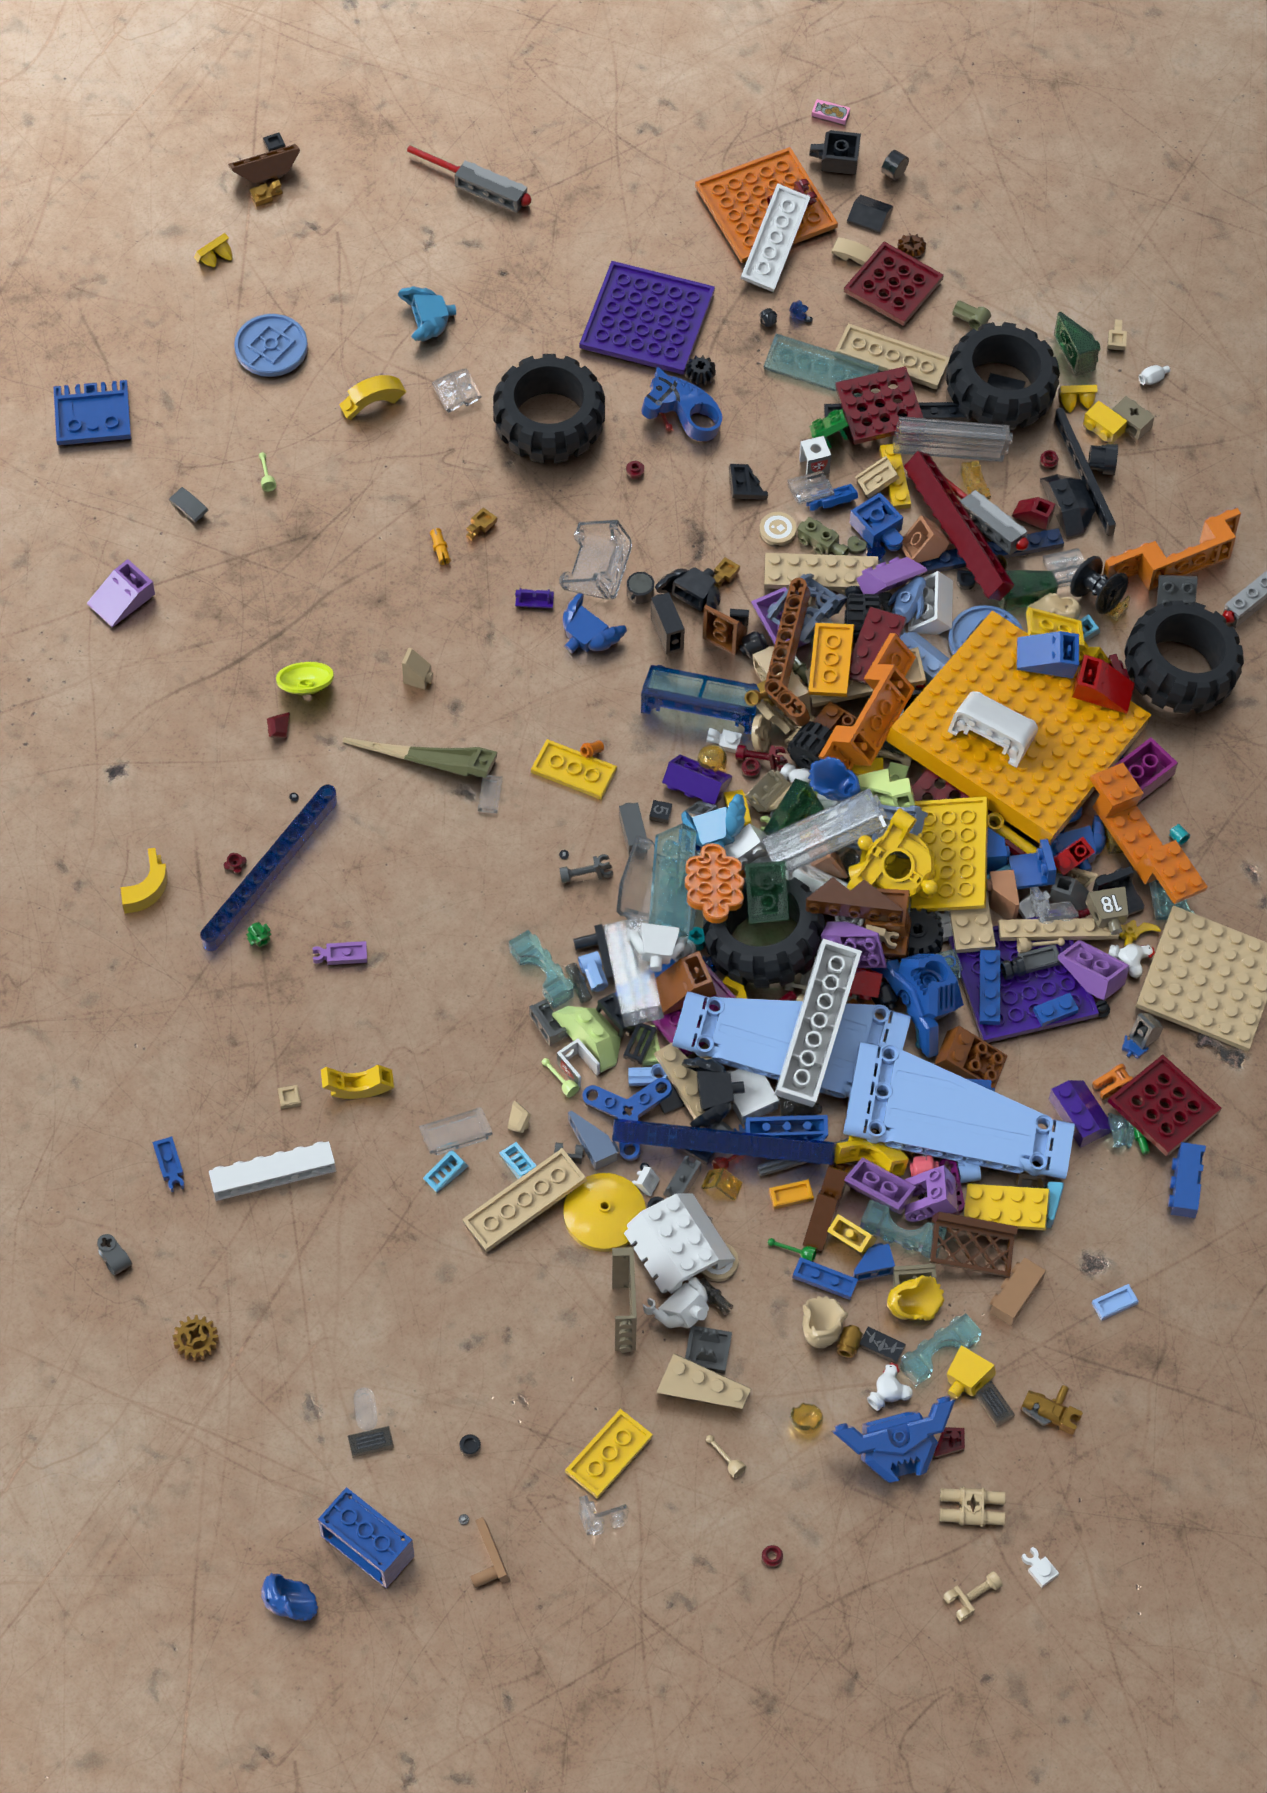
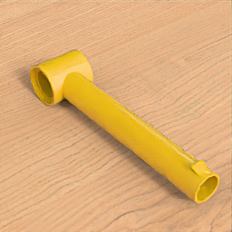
[988,813,1061,875]

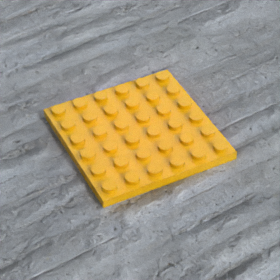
[872,797,988,912]

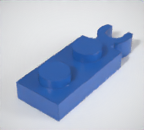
[806,484,858,511]
[152,1136,185,1192]

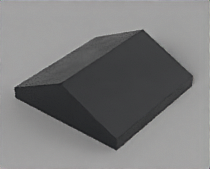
[847,194,893,234]

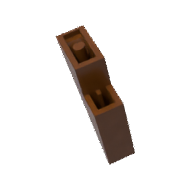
[806,877,903,923]
[803,1161,853,1252]

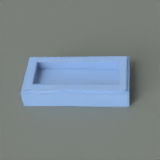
[1092,1284,1139,1321]

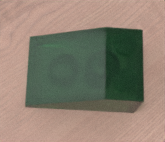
[1054,312,1101,376]
[745,860,789,924]

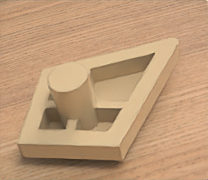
[1068,868,1098,888]
[508,1101,531,1133]

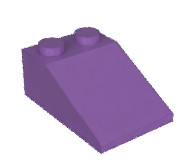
[1058,940,1129,1000]

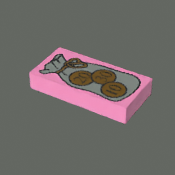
[811,99,850,125]

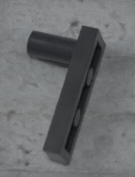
[573,924,617,986]

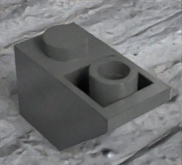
[1049,873,1090,910]

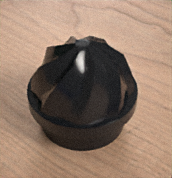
[759,308,777,327]

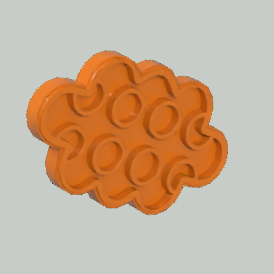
[684,843,745,923]

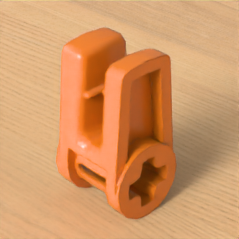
[1092,1064,1133,1100]

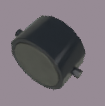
[881,150,909,180]
[627,572,655,604]

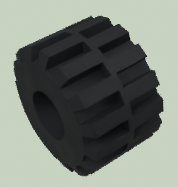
[844,594,880,643]
[787,721,832,770]
[898,908,944,961]

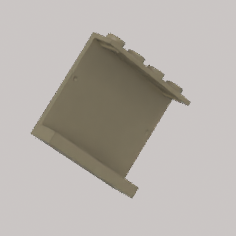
[612,1247,637,1353]

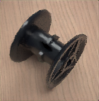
[1070,556,1129,614]

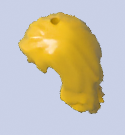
[887,1275,944,1321]

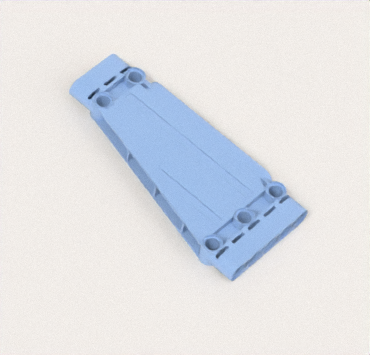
[672,991,911,1098]
[843,1042,1075,1179]

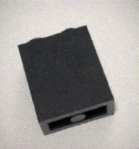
[650,592,685,655]

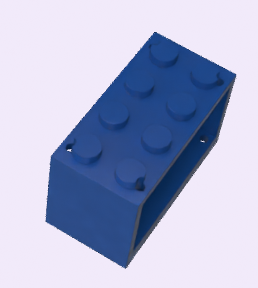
[318,1487,414,1589]

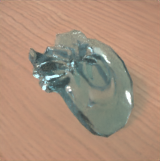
[1108,1113,1134,1148]

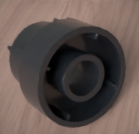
[1088,443,1118,475]

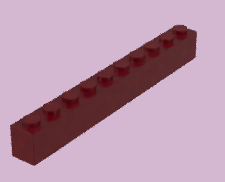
[904,451,1015,601]

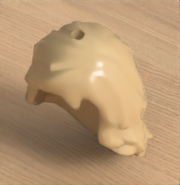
[1026,593,1081,620]
[802,1296,848,1348]

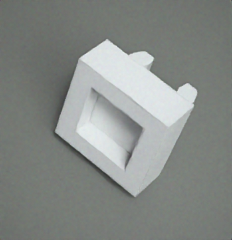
[632,1166,660,1196]

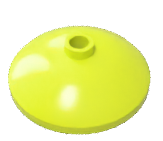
[276,662,334,695]

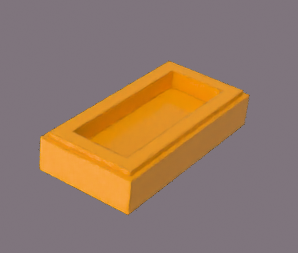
[769,1179,814,1209]

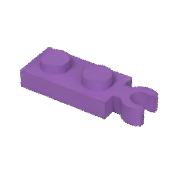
[313,941,367,965]

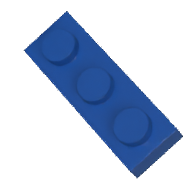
[792,1257,858,1300]

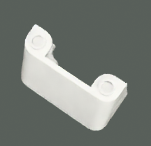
[947,691,1038,768]

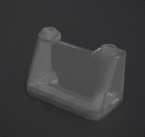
[559,520,632,600]

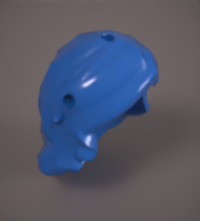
[808,757,860,802]
[261,1573,318,1621]

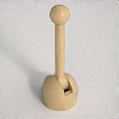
[1017,937,1065,954]
[706,1435,747,1478]

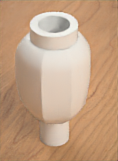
[1139,365,1170,385]

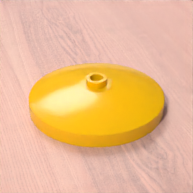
[563,1173,646,1252]

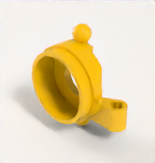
[846,808,938,897]

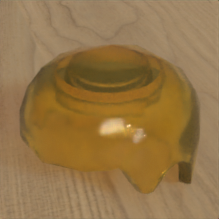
[697,744,727,772]
[790,1403,823,1435]

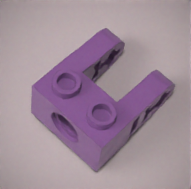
[905,1165,958,1222]

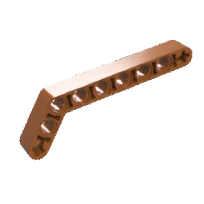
[764,578,810,726]

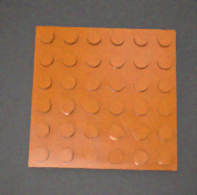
[695,147,838,263]

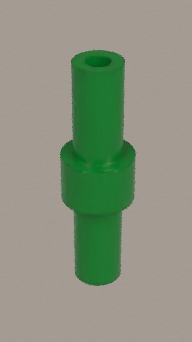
[1133,1126,1150,1155]

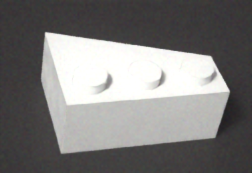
[724,823,776,869]

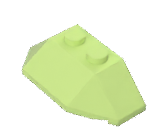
[552,1006,621,1072]

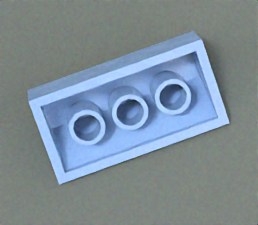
[900,632,950,686]

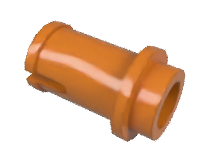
[580,740,604,758]

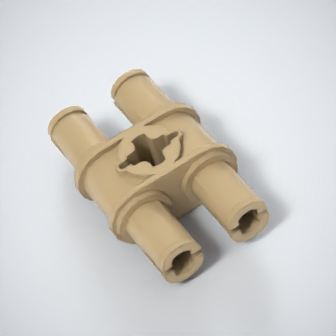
[939,1486,1005,1527]

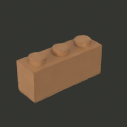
[990,1257,1046,1326]

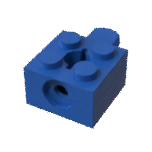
[849,492,903,551]

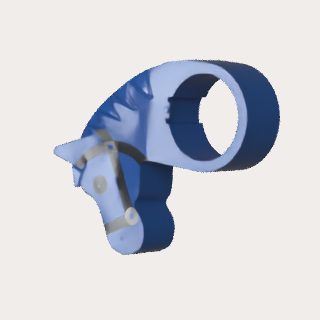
[641,367,722,441]

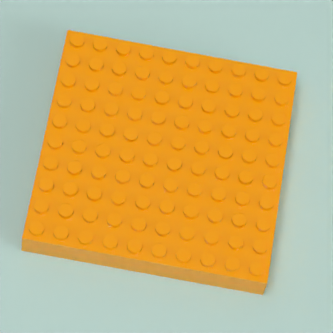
[886,610,1151,845]

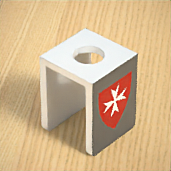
[799,436,831,479]
[557,1038,600,1087]

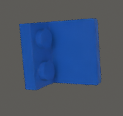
[1008,839,1057,889]

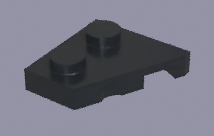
[729,464,768,500]

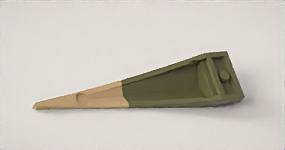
[342,737,497,778]

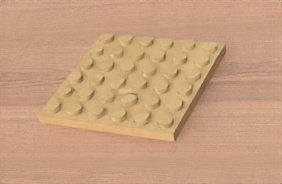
[1135,905,1267,1052]

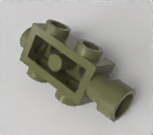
[797,517,850,555]

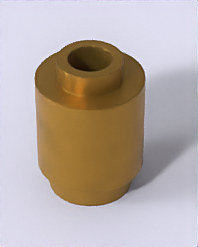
[837,1325,863,1358]

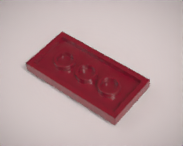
[849,607,907,685]

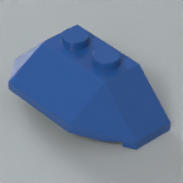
[746,1115,828,1159]

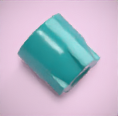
[1169,824,1190,846]

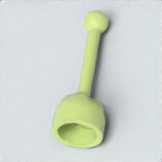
[259,452,276,492]
[542,1058,580,1098]

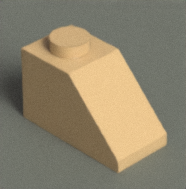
[402,648,433,690]

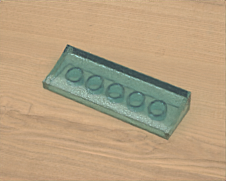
[764,334,879,397]
[649,823,697,937]

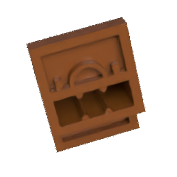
[865,888,911,958]

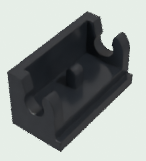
[596,993,638,1039]

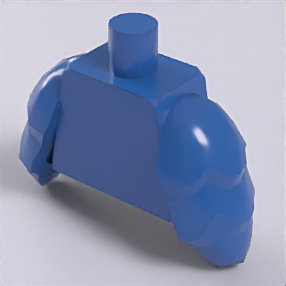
[563,593,627,653]
[1050,815,1106,872]

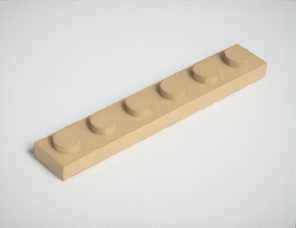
[998,918,1119,941]

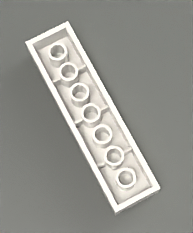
[774,939,862,1107]

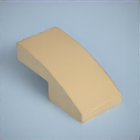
[831,237,873,266]

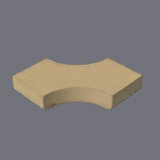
[756,701,795,734]

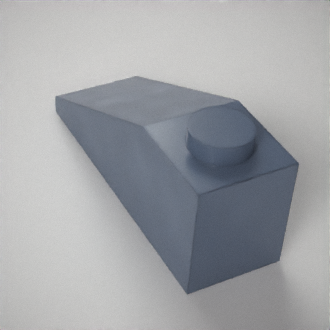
[568,1111,619,1171]

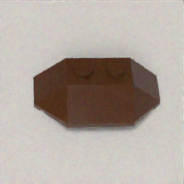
[228,144,300,184]

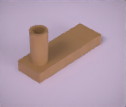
[470,1517,510,1588]

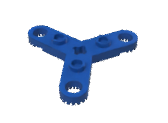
[582,1078,673,1161]

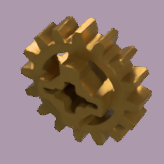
[172,1315,219,1361]

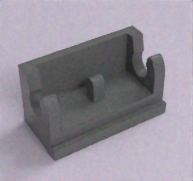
[529,999,569,1046]
[663,1156,701,1197]

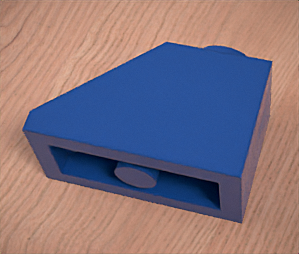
[853,1243,895,1281]

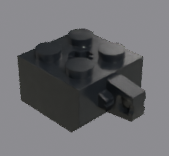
[809,130,861,175]

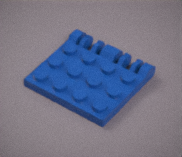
[53,380,131,445]

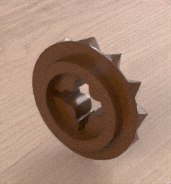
[897,233,926,258]

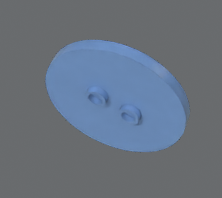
[234,314,308,377]
[948,605,1023,655]

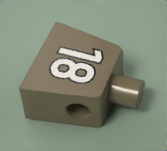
[1085,887,1128,935]

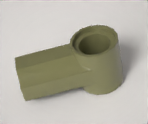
[952,301,991,331]

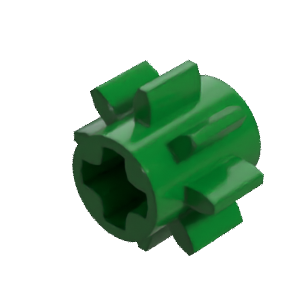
[246,922,272,947]

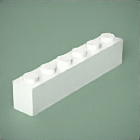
[209,1141,336,1201]

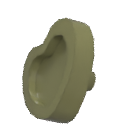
[847,536,867,554]

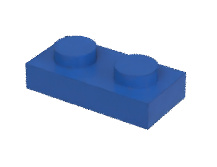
[1033,993,1079,1027]

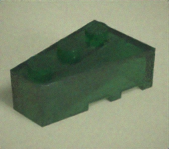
[998,570,1058,611]
[763,778,827,850]

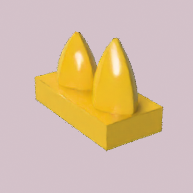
[194,233,232,267]
[1058,385,1098,413]

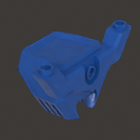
[871,954,964,1058]
[831,1396,956,1483]

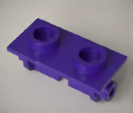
[515,588,554,608]

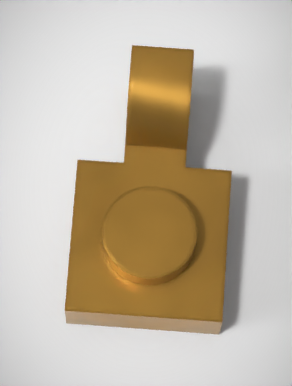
[249,180,283,207]
[466,507,497,541]
[713,557,740,589]

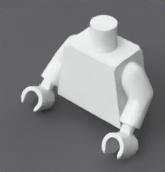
[626,923,688,972]
[643,1277,709,1328]

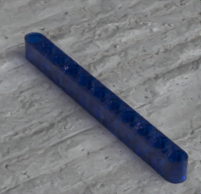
[200,784,337,951]
[612,1119,836,1165]

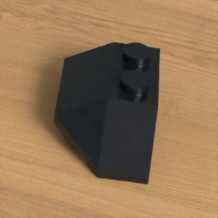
[1040,474,1096,539]

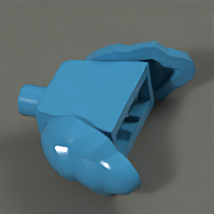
[398,286,456,341]
[681,794,746,849]

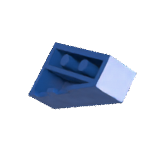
[1168,1142,1206,1218]

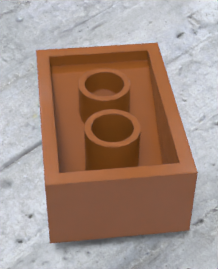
[702,605,747,655]

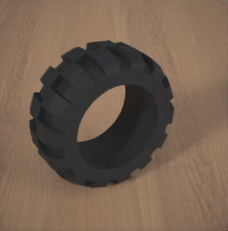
[946,322,1060,431]
[493,354,605,464]
[1124,600,1244,714]
[703,870,826,989]

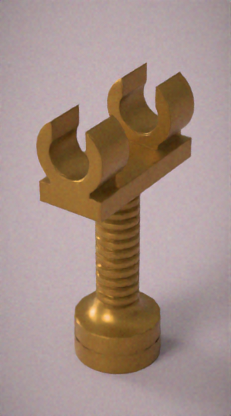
[744,680,776,707]

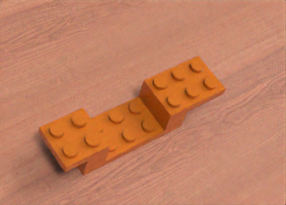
[1102,508,1241,591]
[818,633,916,770]
[1090,763,1208,904]

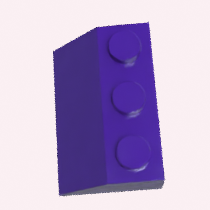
[662,754,732,805]
[1049,1080,1115,1148]

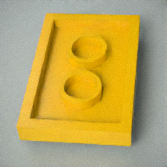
[1026,607,1085,651]

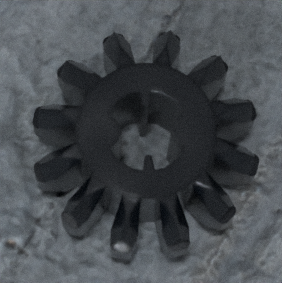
[685,355,716,386]

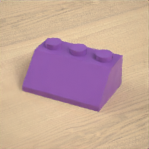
[856,557,927,594]
[751,587,811,648]
[844,1157,916,1215]

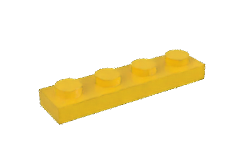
[880,443,911,510]

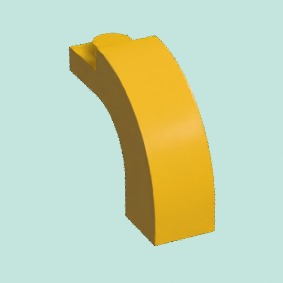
[339,375,406,420]
[120,848,168,914]
[321,1065,394,1099]
[832,1136,909,1176]

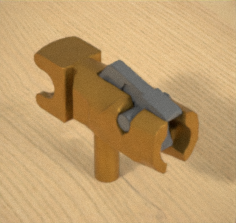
[1021,1385,1083,1435]

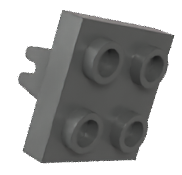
[1156,575,1198,606]
[685,1325,732,1374]

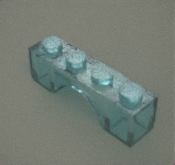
[509,930,574,1009]
[860,1200,947,1258]
[900,1313,982,1387]

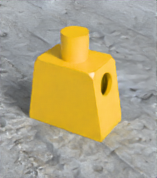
[947,1345,996,1399]

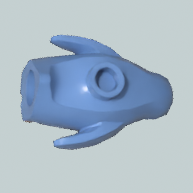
[888,576,926,624]

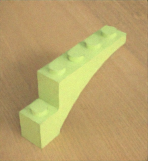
[812,768,915,807]

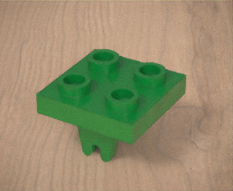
[809,409,848,449]

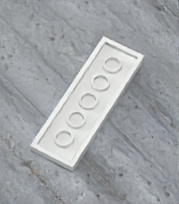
[740,183,810,292]

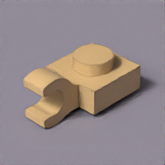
[1107,319,1127,350]
[865,924,899,949]

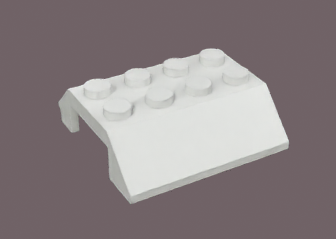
[624,1193,735,1294]

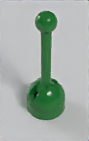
[767,1238,817,1262]

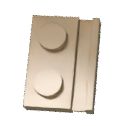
[855,456,900,498]

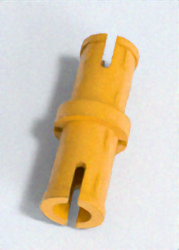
[430,528,451,565]

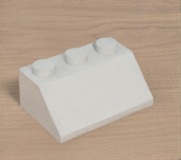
[908,571,953,635]

